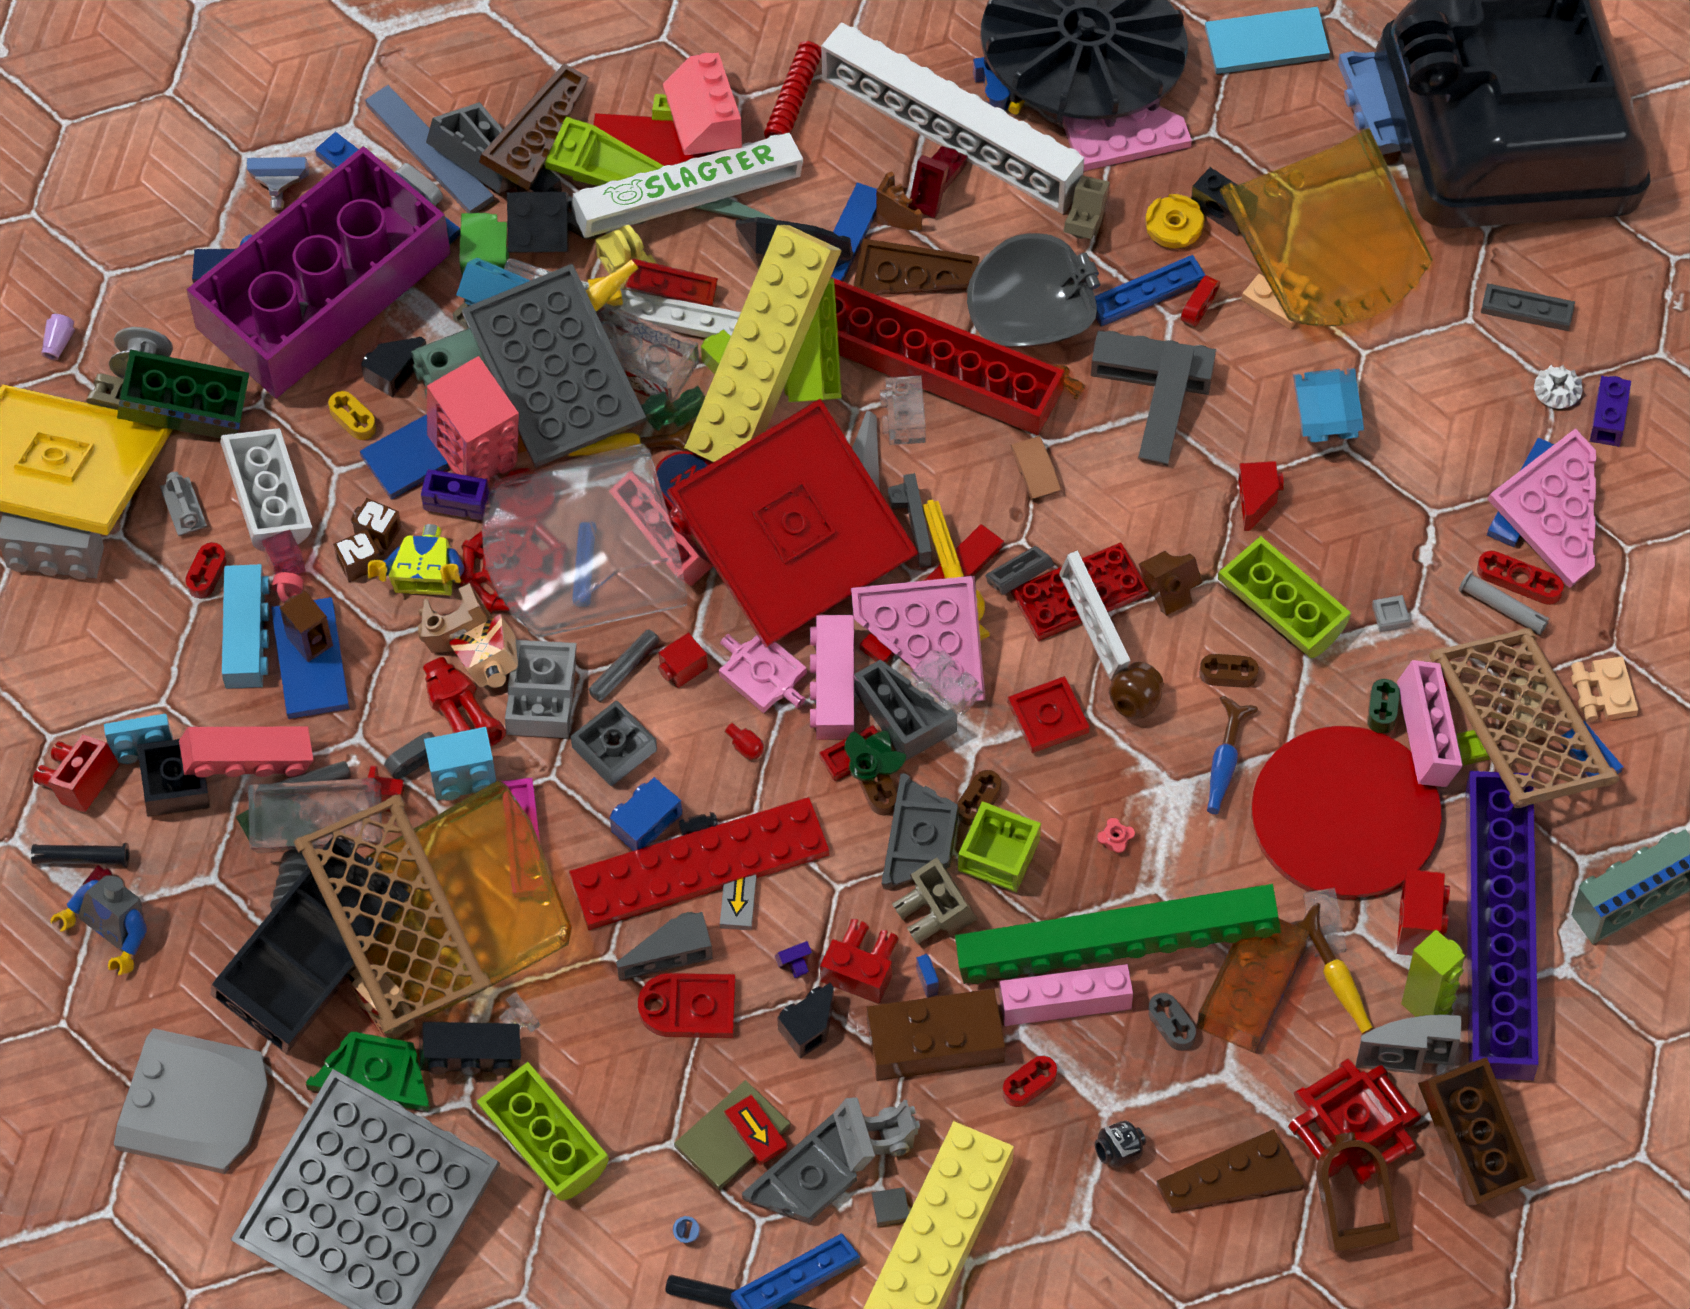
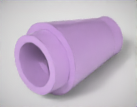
[41,314,75,360]

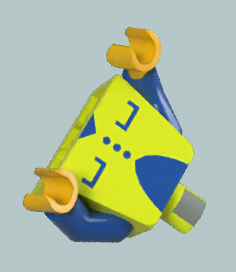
[367,524,465,596]

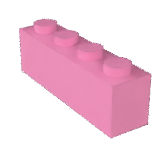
[810,615,854,740]
[1397,660,1462,787]
[999,964,1133,1026]

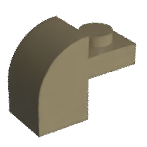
[1063,175,1110,239]

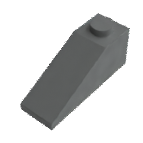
[616,912,713,981]

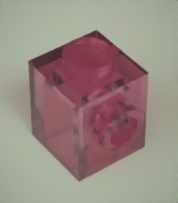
[262,529,306,575]

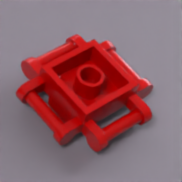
[1288,1059,1422,1185]

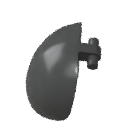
[967,233,1101,347]

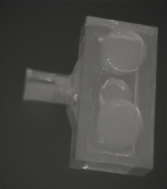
[1286,888,1347,957]

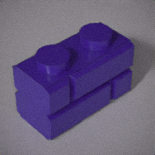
[421,469,490,520]

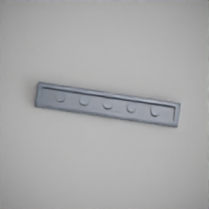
[365,85,494,213]

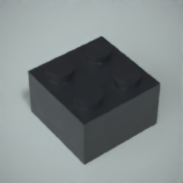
[507,192,569,253]
[137,739,210,817]

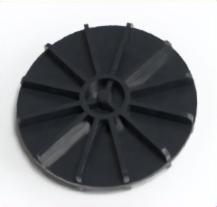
[980,0,1188,127]

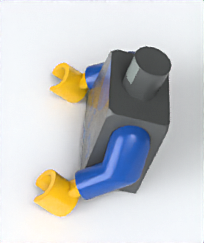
[50,875,147,976]

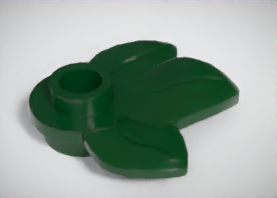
[845,731,906,781]

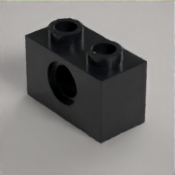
[1191,167,1257,236]

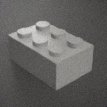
[0,512,104,579]

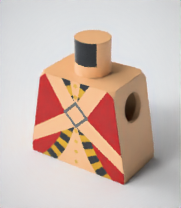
[449,614,518,688]
[349,968,416,1039]

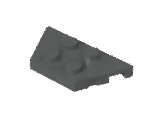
[881,773,960,889]
[742,1114,857,1223]

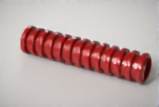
[764,41,822,139]

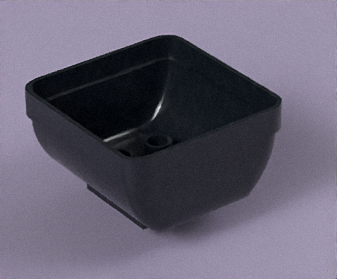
[1374,0,1651,228]

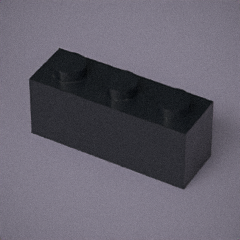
[419,1022,521,1075]

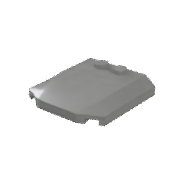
[114,1028,269,1174]

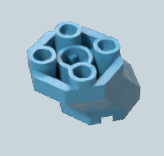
[1293,368,1364,442]

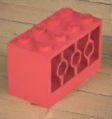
[427,356,519,482]

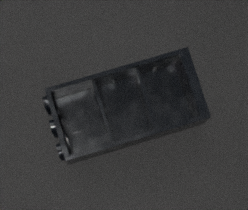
[210,837,410,1055]

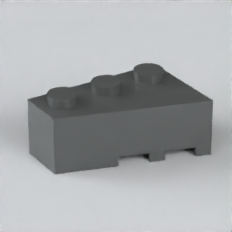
[426,102,517,193]
[854,659,957,761]

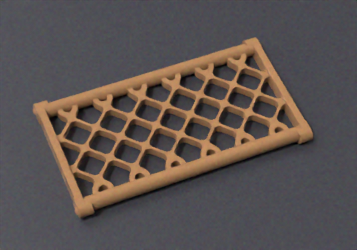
[1429,628,1619,808]
[293,794,491,1033]

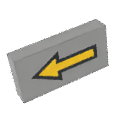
[720,874,757,930]

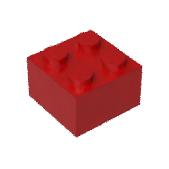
[1396,869,1450,956]

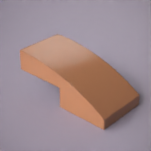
[1010,436,1061,500]

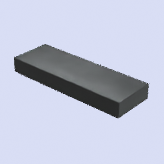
[1481,283,1575,331]

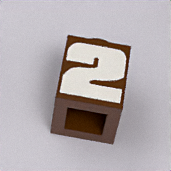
[351,498,402,550]
[333,529,384,582]

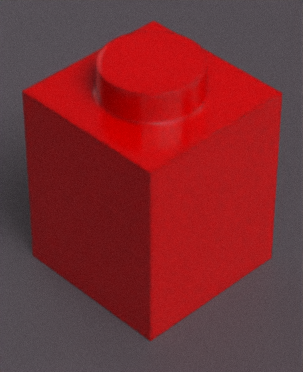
[658,632,708,688]

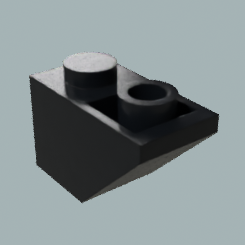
[777,983,834,1059]

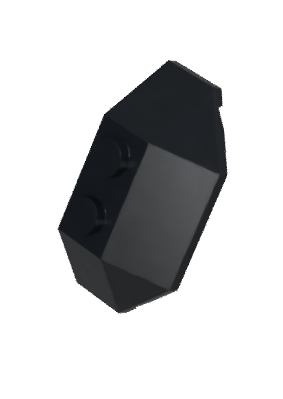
[735,217,853,269]

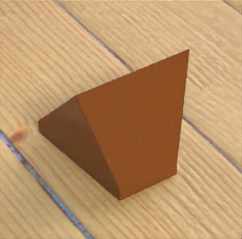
[876,171,922,232]

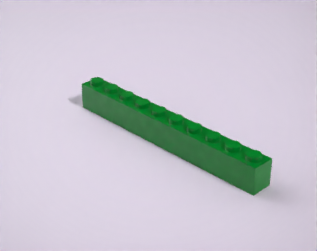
[955,884,1281,984]

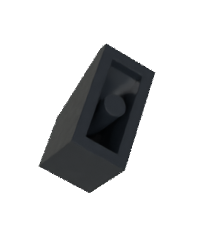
[361,337,426,398]

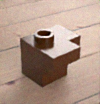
[1139,551,1202,616]

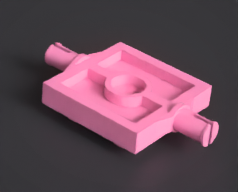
[719,634,807,713]

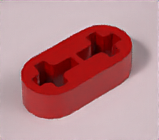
[1181,275,1220,327]
[185,542,227,599]
[1002,1056,1057,1107]

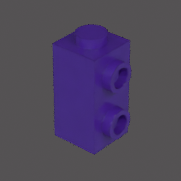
[1589,376,1631,447]

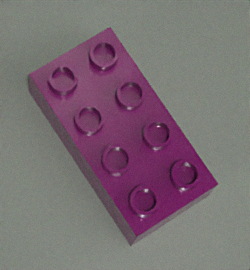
[186,146,451,399]

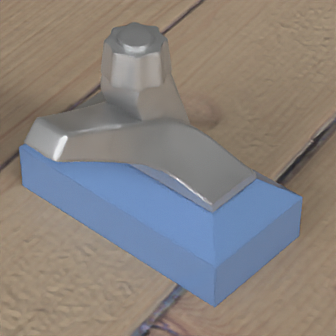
[247,157,309,210]

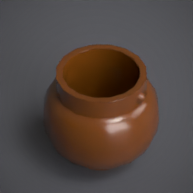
[1109,662,1164,718]

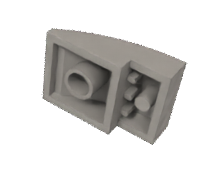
[505,640,577,738]
[1356,1015,1461,1074]

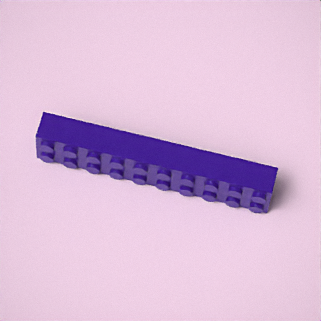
[1466,771,1539,1081]

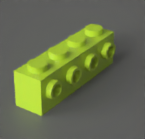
[1401,930,1465,1017]

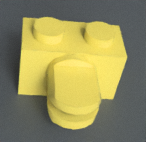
[595,225,656,292]

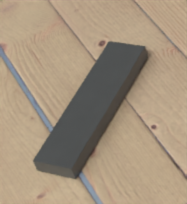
[1138,342,1195,466]

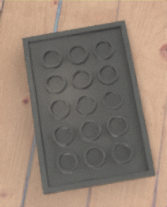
[462,264,646,468]

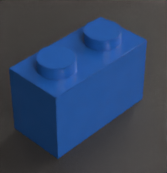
[609,777,682,851]

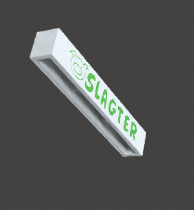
[571,133,803,238]

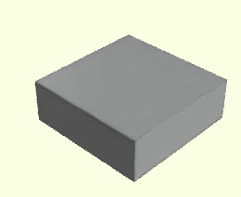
[1372,595,1410,632]

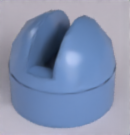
[673,1216,700,1243]

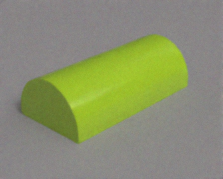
[1218,536,1351,658]
[476,1062,609,1201]

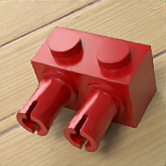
[33,734,119,812]
[820,919,899,1004]

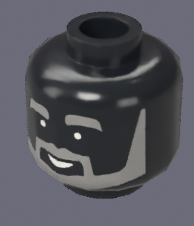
[1095,1120,1146,1168]

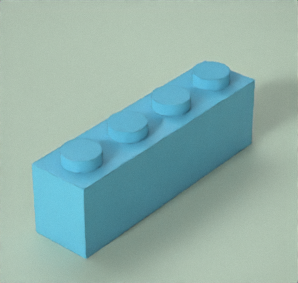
[222,564,270,689]

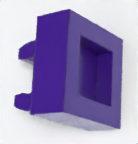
[775,941,812,978]

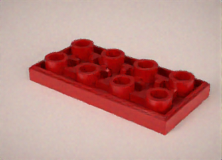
[1011,542,1149,641]

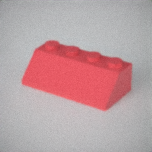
[663,52,742,155]

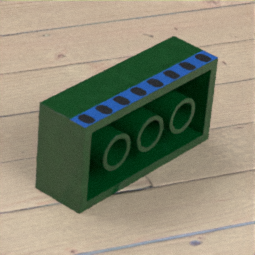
[117,349,250,439]

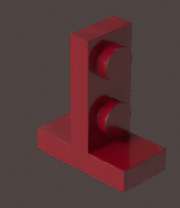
[908,146,968,218]

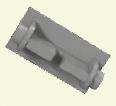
[160,472,207,536]

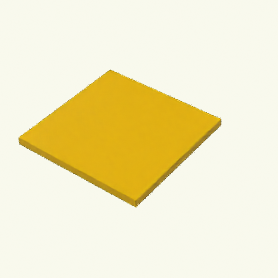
[0,384,172,536]

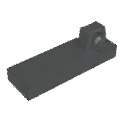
[888,473,932,568]

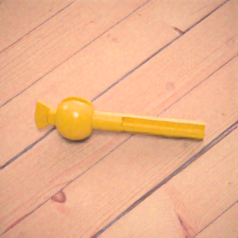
[922,499,990,641]

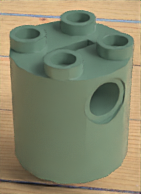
[411,328,489,399]

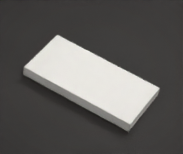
[1059,550,1131,681]

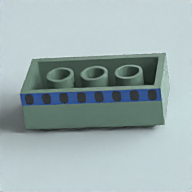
[1571,829,1690,944]

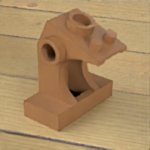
[418,583,493,653]

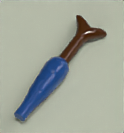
[1207,696,1258,814]

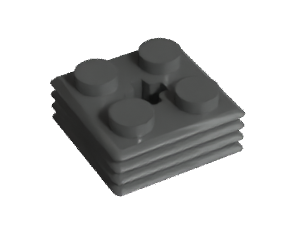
[571,701,657,786]

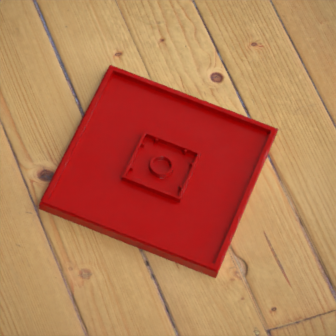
[666,398,919,648]

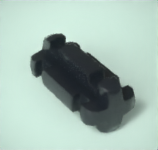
[679,812,718,836]

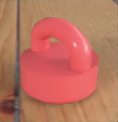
[272,572,304,603]

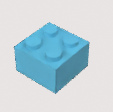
[424,727,498,800]

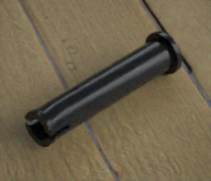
[31,843,130,868]

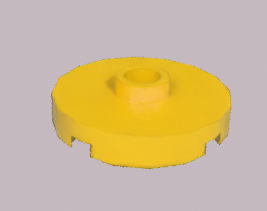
[1145,194,1204,249]

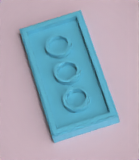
[1205,7,1330,74]

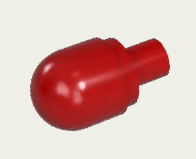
[724,723,764,760]

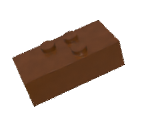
[867,988,1005,1081]
[1418,1057,1536,1206]

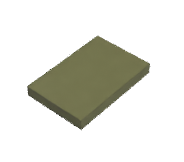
[674,1080,790,1191]

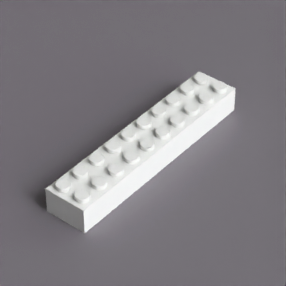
[821,22,1084,214]

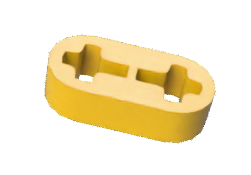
[328,391,376,440]

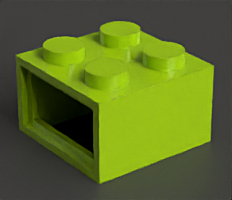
[958,801,1041,893]

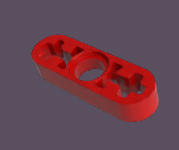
[1477,551,1564,605]

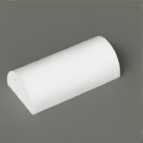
[221,428,312,552]

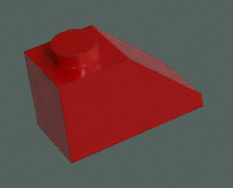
[1238,461,1284,531]

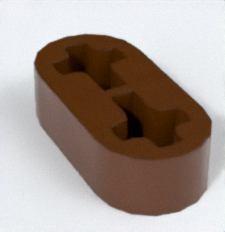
[1199,654,1259,688]
[858,765,897,816]
[957,770,1002,826]

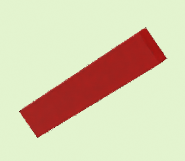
[859,524,1004,663]

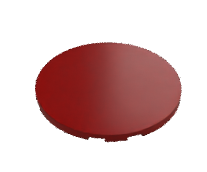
[1251,726,1441,900]

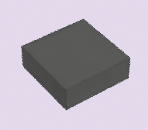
[872,1187,909,1227]

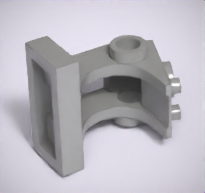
[833,1097,920,1172]

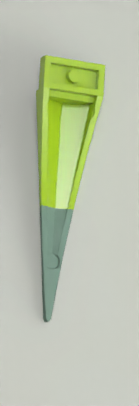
[545,117,774,219]

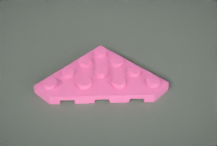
[1063,106,1192,171]
[1487,428,1596,588]
[851,576,985,703]

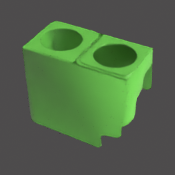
[459,213,509,276]

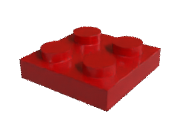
[1007,676,1090,753]

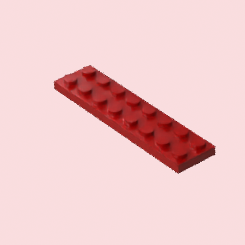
[569,797,830,931]

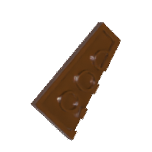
[854,238,980,295]
[1156,1129,1304,1213]

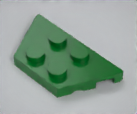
[306,1031,430,1112]

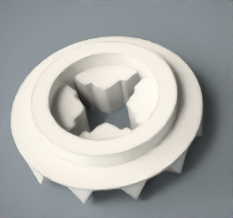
[1534,365,1583,409]

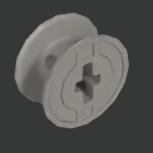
[109,327,173,379]

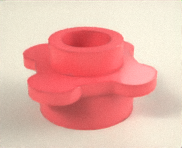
[1097,818,1135,853]

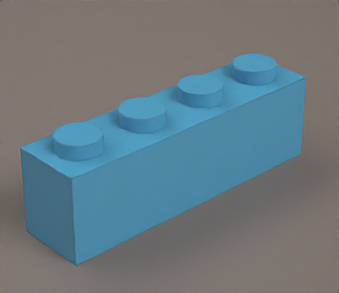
[456,258,531,305]

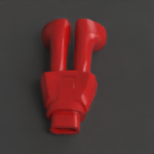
[423,657,506,746]

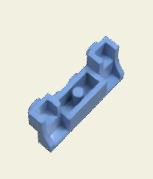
[1338,51,1401,156]

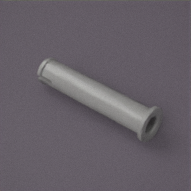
[1458,570,1550,635]

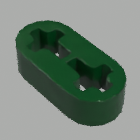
[1367,679,1400,733]

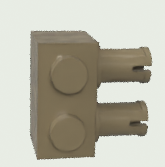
[892,857,978,945]

